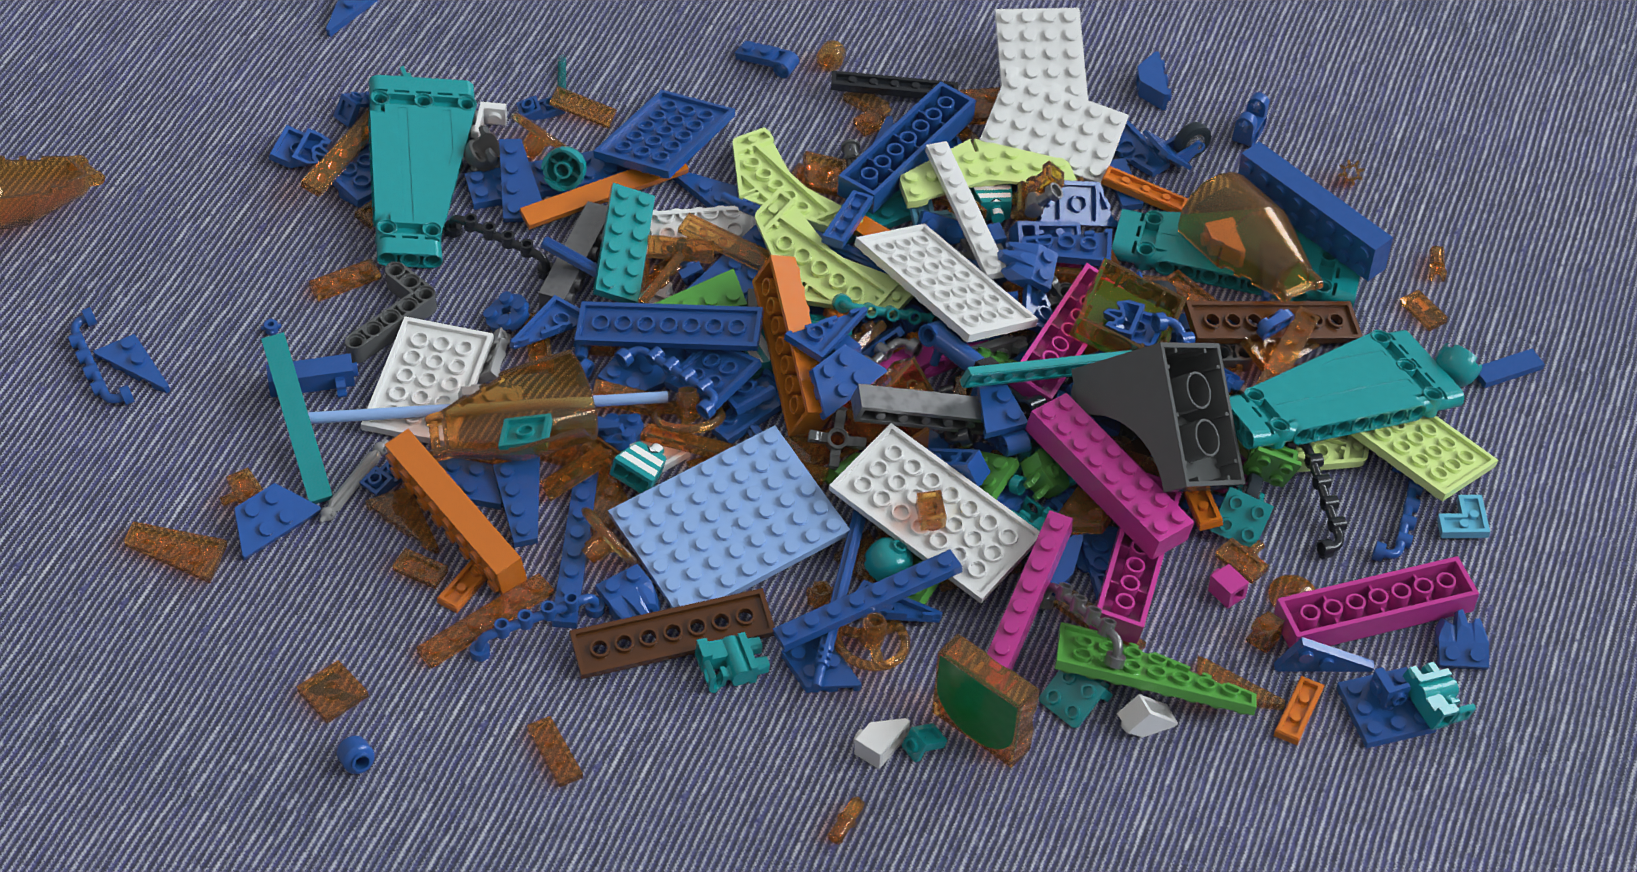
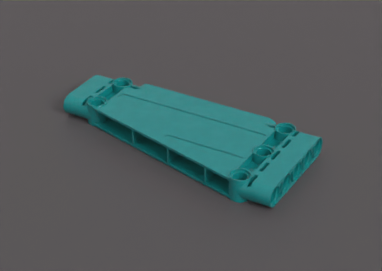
[368,75,477,268]
[1111,209,1360,307]
[1229,330,1464,450]

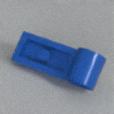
[735,41,800,78]

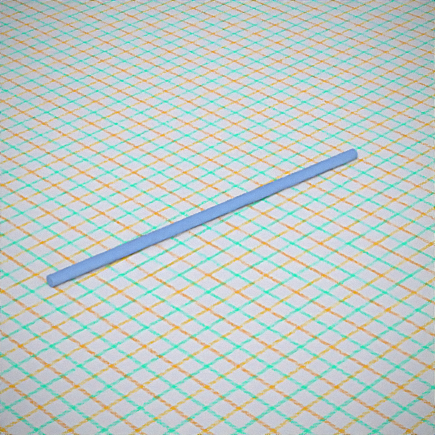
[308,391,668,424]

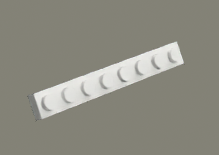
[925,141,1006,279]

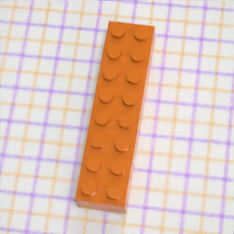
[752,255,834,438]
[385,429,528,598]

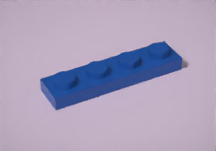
[821,190,874,249]

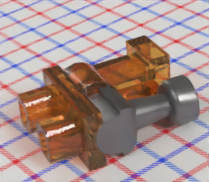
[1011,161,1064,221]

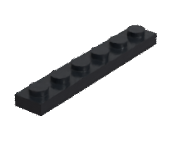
[831,70,958,99]

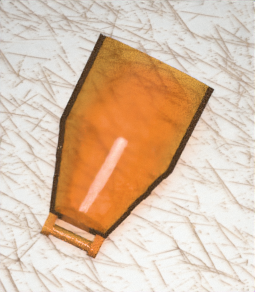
[0,155,105,231]
[1178,172,1323,303]
[425,349,599,462]

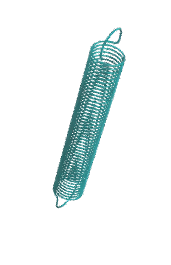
[557,55,566,98]

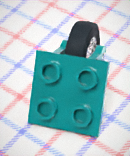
[1210,473,1274,550]

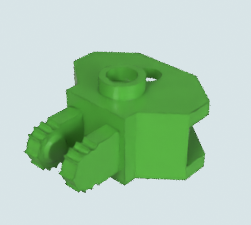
[1020,448,1070,500]

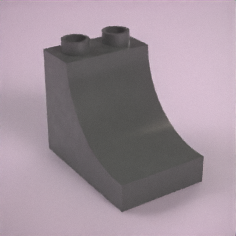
[1071,342,1245,493]

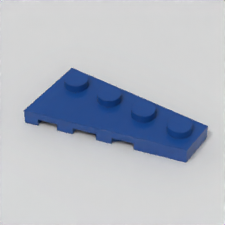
[499,139,542,222]

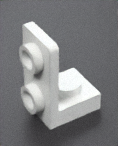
[471,102,507,139]

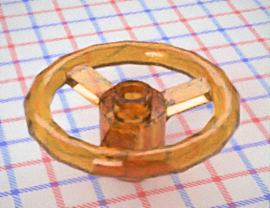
[511,112,567,160]
[651,386,726,434]
[581,507,638,566]
[834,613,911,672]

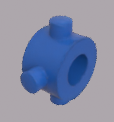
[261,319,282,336]

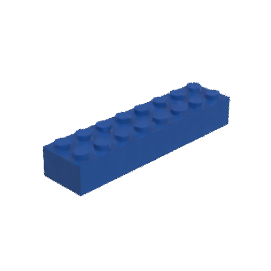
[837,82,976,214]
[1236,141,1393,281]

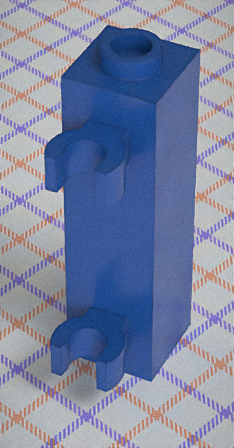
[266,353,359,398]

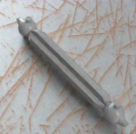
[319,439,389,523]

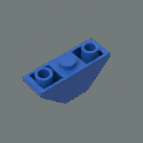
[1135,51,1171,110]

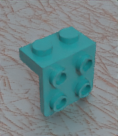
[1039,670,1113,728]

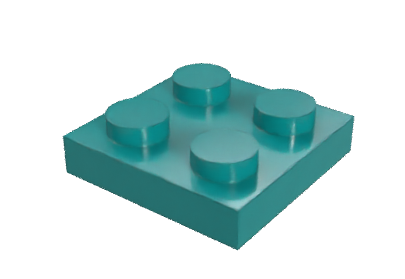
[498,413,553,454]

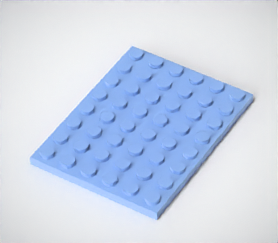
[608,425,850,608]

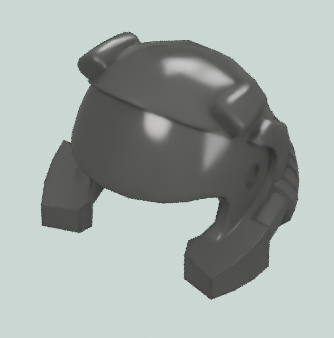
[463,125,500,172]

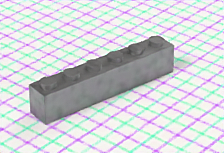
[539,201,607,308]
[851,384,984,435]

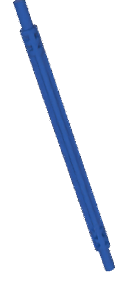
[721,192,887,274]
[811,509,866,690]

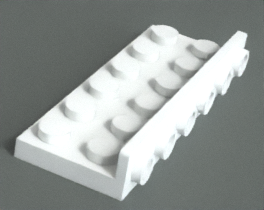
[646,205,756,259]

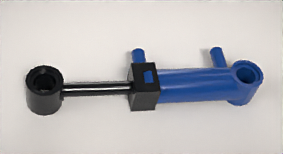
[918,320,1047,420]

